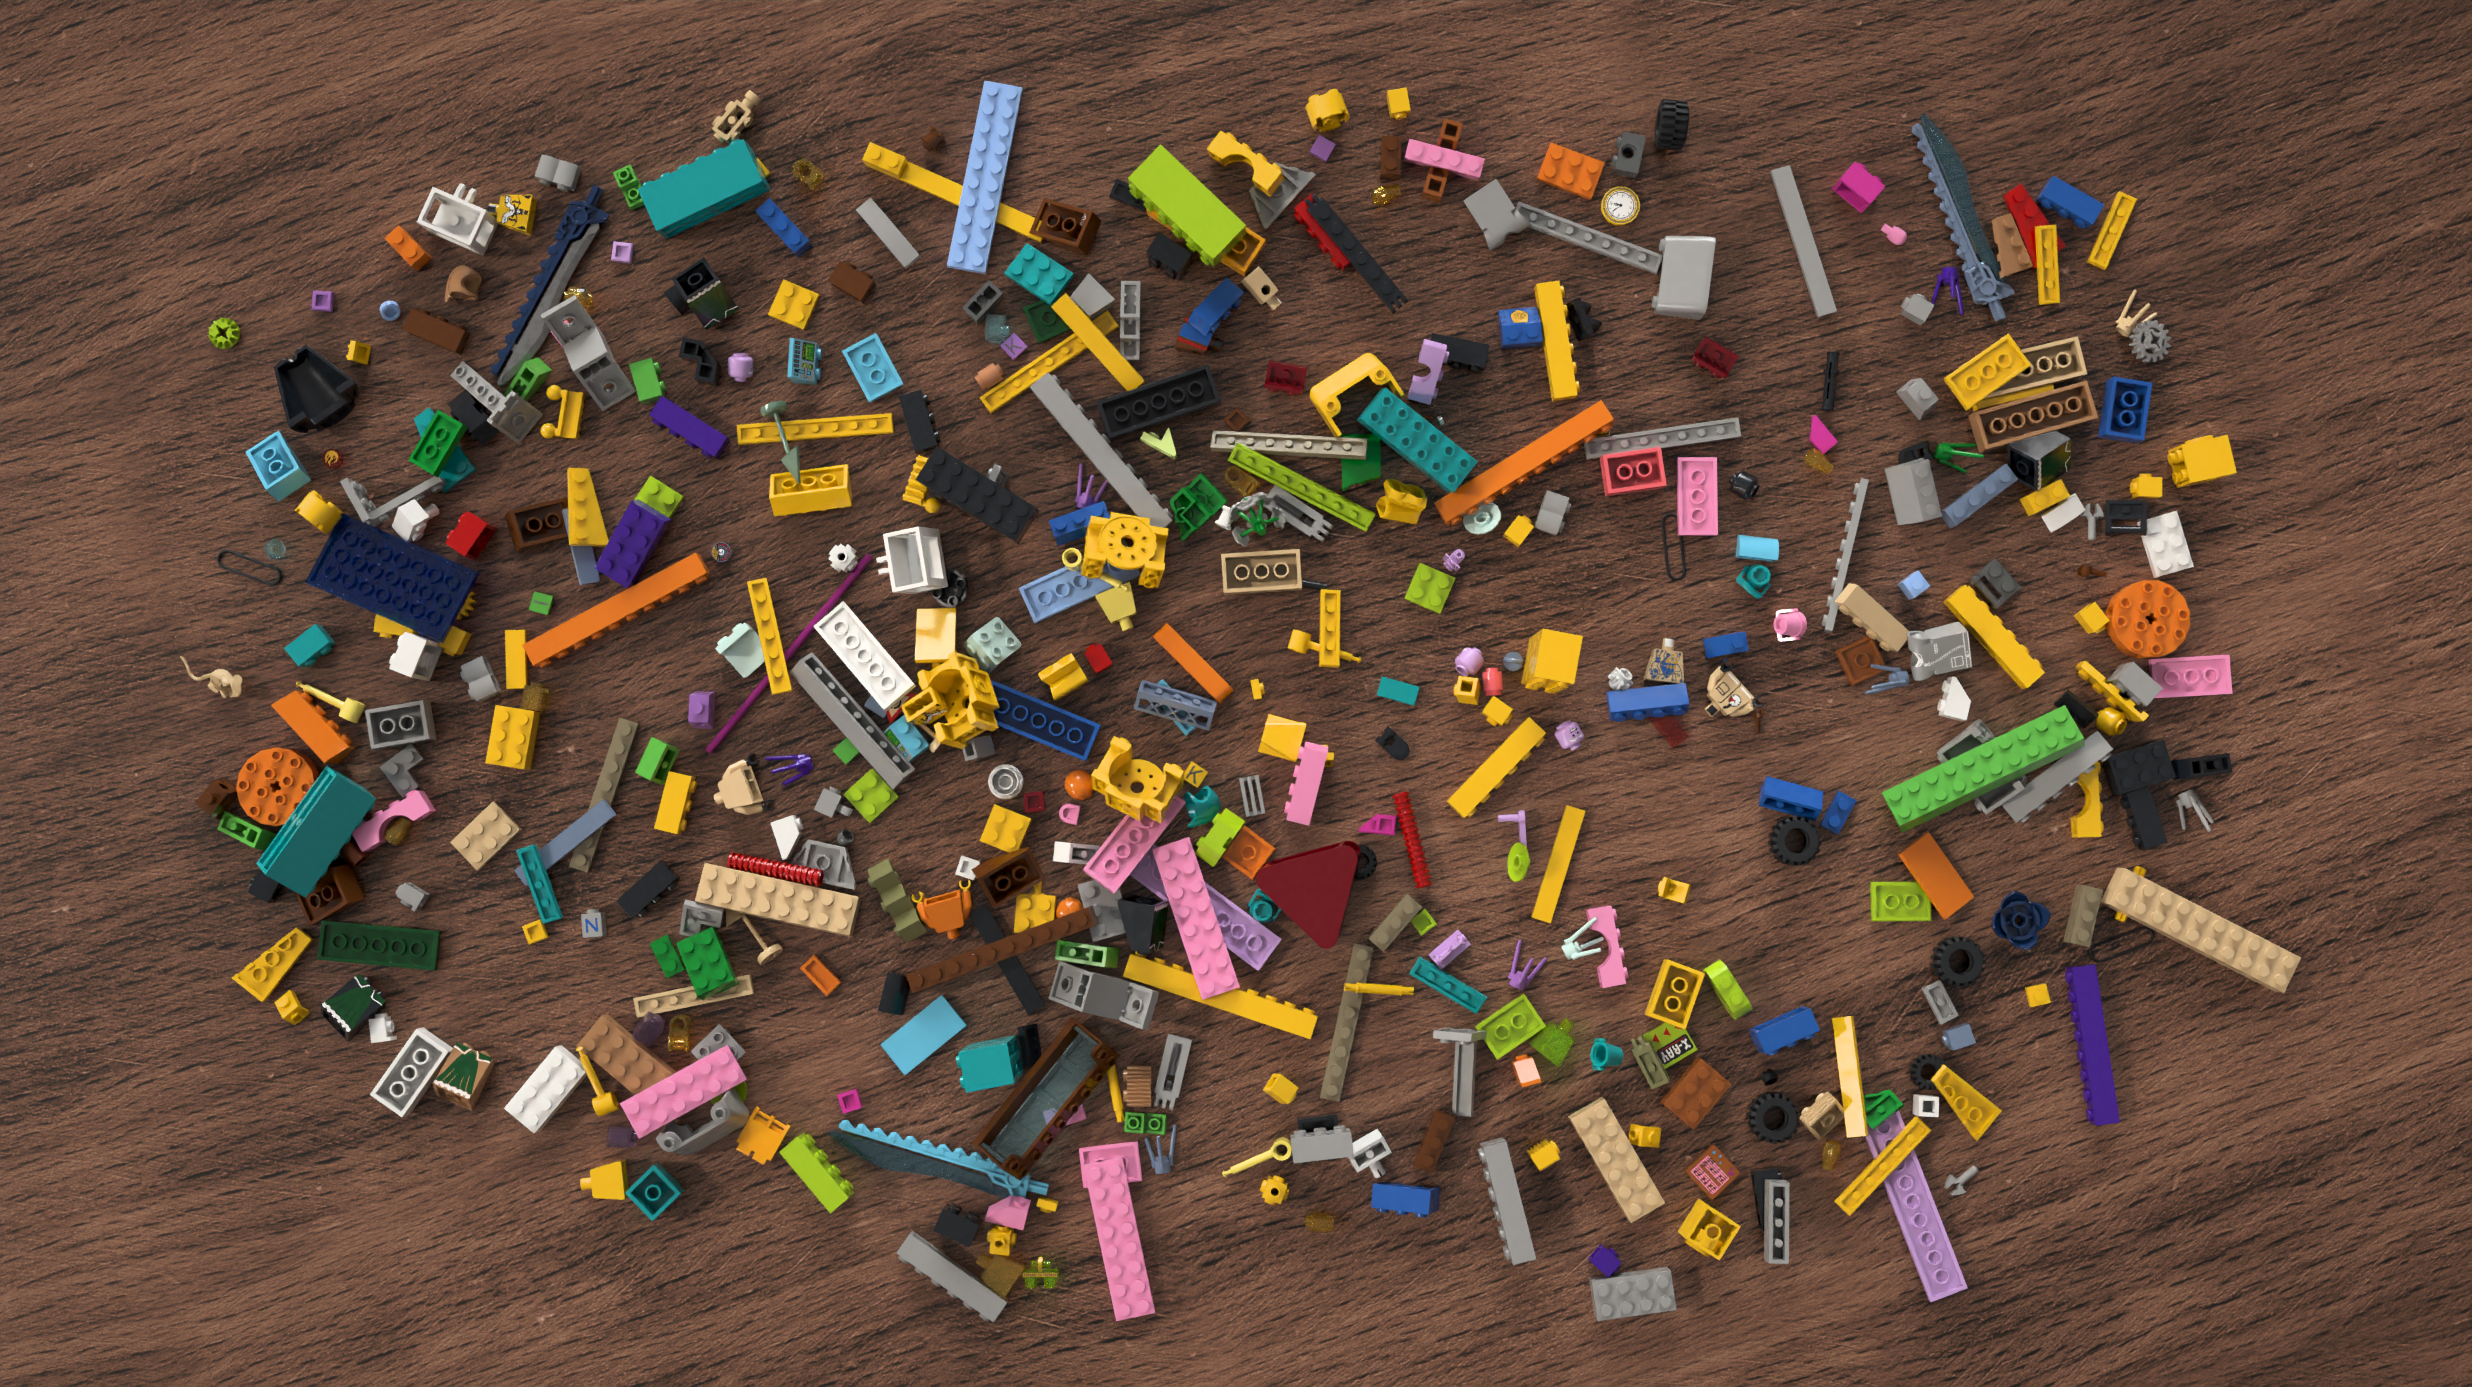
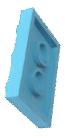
[842,333,904,403]

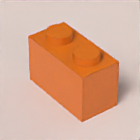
[384,225,432,271]

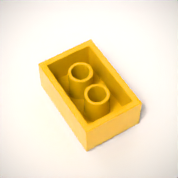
[485,705,541,770]
[1644,959,1705,1029]

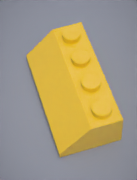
[769,464,852,516]

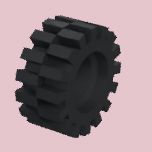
[1355,845,1377,880]
[1909,1054,1945,1090]

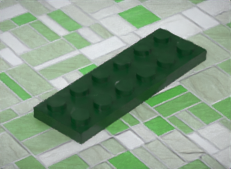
[317,920,441,971]

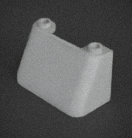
[1652,236,1716,320]
[1937,719,2028,815]
[656,1087,750,1156]

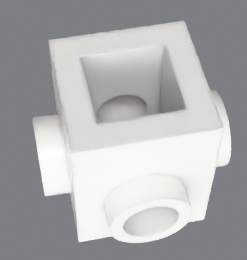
[828,543,859,573]

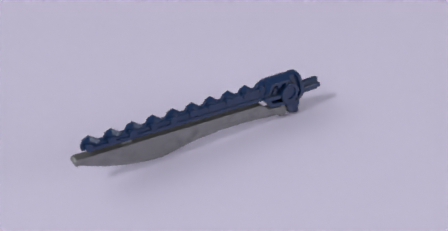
[490,185,610,386]

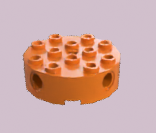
[2105,580,2190,659]
[236,747,319,826]

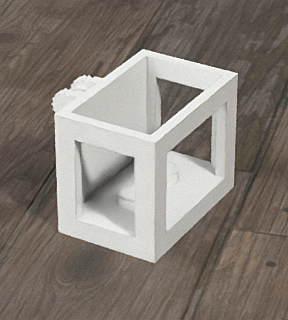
[417,183,498,256]
[876,526,948,594]

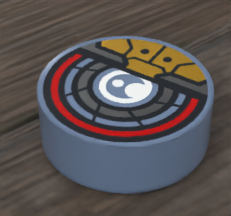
[711,542,732,563]

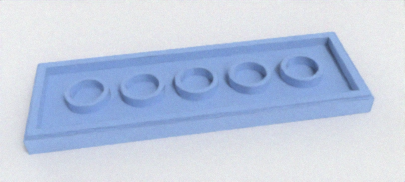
[1019,540,1141,624]

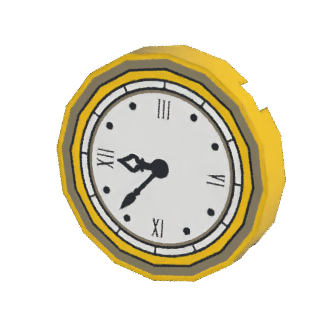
[1601,186,1640,226]

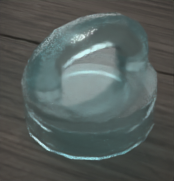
[264,539,286,560]

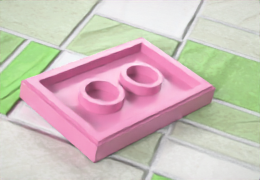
[1079,1141,1142,1188]

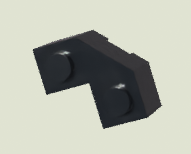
[679,337,722,387]
[448,389,499,445]

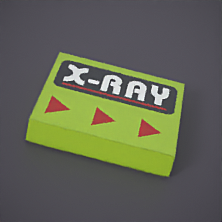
[1643,1023,1698,1069]

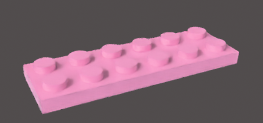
[1083,788,1186,894]
[620,1044,747,1139]

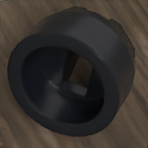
[1761,1069,1779,1086]

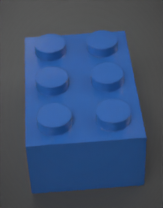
[2098,377,2152,444]
[1748,1006,1820,1056]

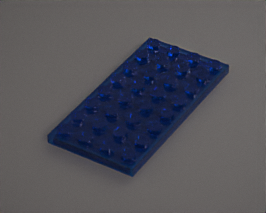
[305,513,479,643]

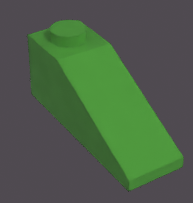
[504,357,552,402]
[217,811,278,851]
[1055,940,1119,968]

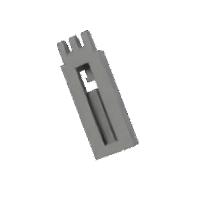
[1263,485,1334,543]
[1154,1034,1192,1111]

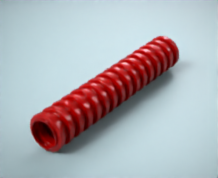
[1392,791,1433,889]
[727,852,824,887]

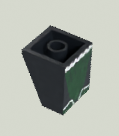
[671,258,739,330]
[2007,431,2071,491]
[1117,894,1169,955]
[320,973,386,1042]

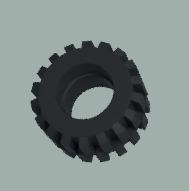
[1655,99,1689,150]
[1768,816,1822,866]
[1930,936,1986,987]
[1746,1092,1800,1144]

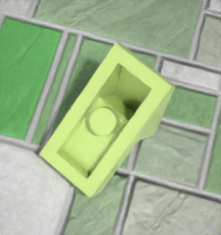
[1140,428,1177,459]

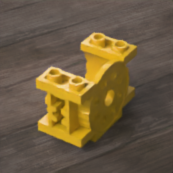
[1081,512,1169,588]
[917,652,999,749]
[1091,736,1184,824]

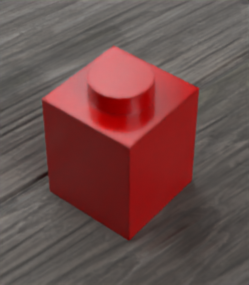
[1084,643,1113,674]

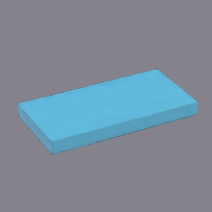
[881,994,967,1075]

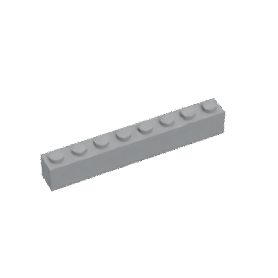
[790,652,915,789]

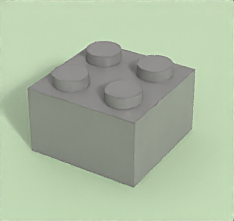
[2105,662,2163,708]

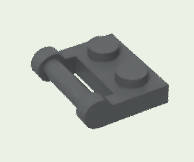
[1968,558,2021,610]

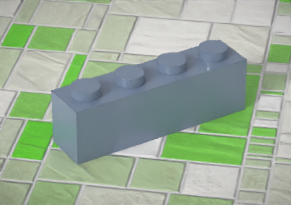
[1941,464,2018,528]

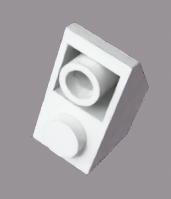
[1937,677,1971,721]

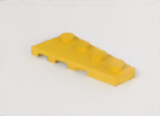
[567,468,609,547]
[2075,661,2149,722]
[232,927,314,1002]
[1931,1064,2002,1141]

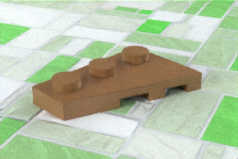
[1992,213,2033,279]

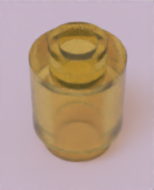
[1305,1211,1334,1233]

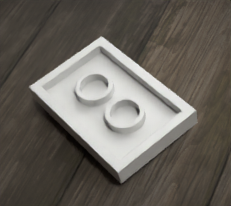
[2137,511,2194,578]

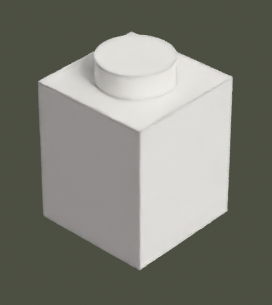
[1913,1094,1939,1117]

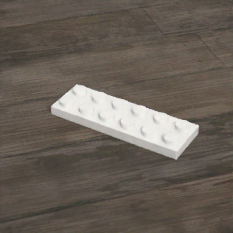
[813,601,916,711]

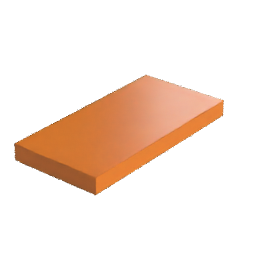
[1898,832,1974,919]

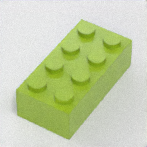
[779,1133,854,1214]

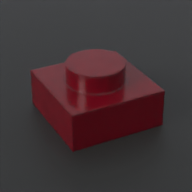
[1023,791,1045,813]

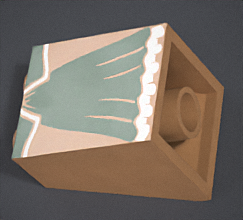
[433,1042,494,1111]

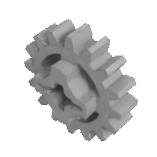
[2129,320,2171,363]

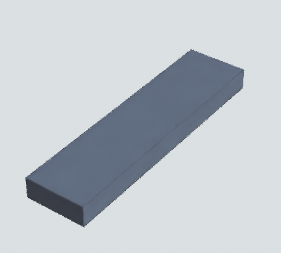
[562,508,600,586]

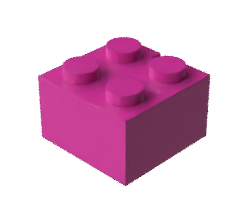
[1832,162,1885,213]

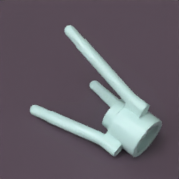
[1562,917,1604,960]

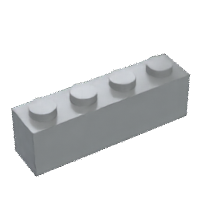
[1764,1179,1789,1264]

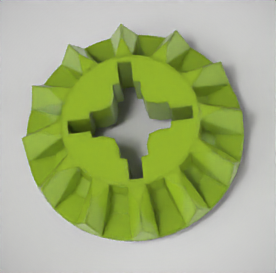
[208,318,240,349]

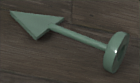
[760,401,801,484]

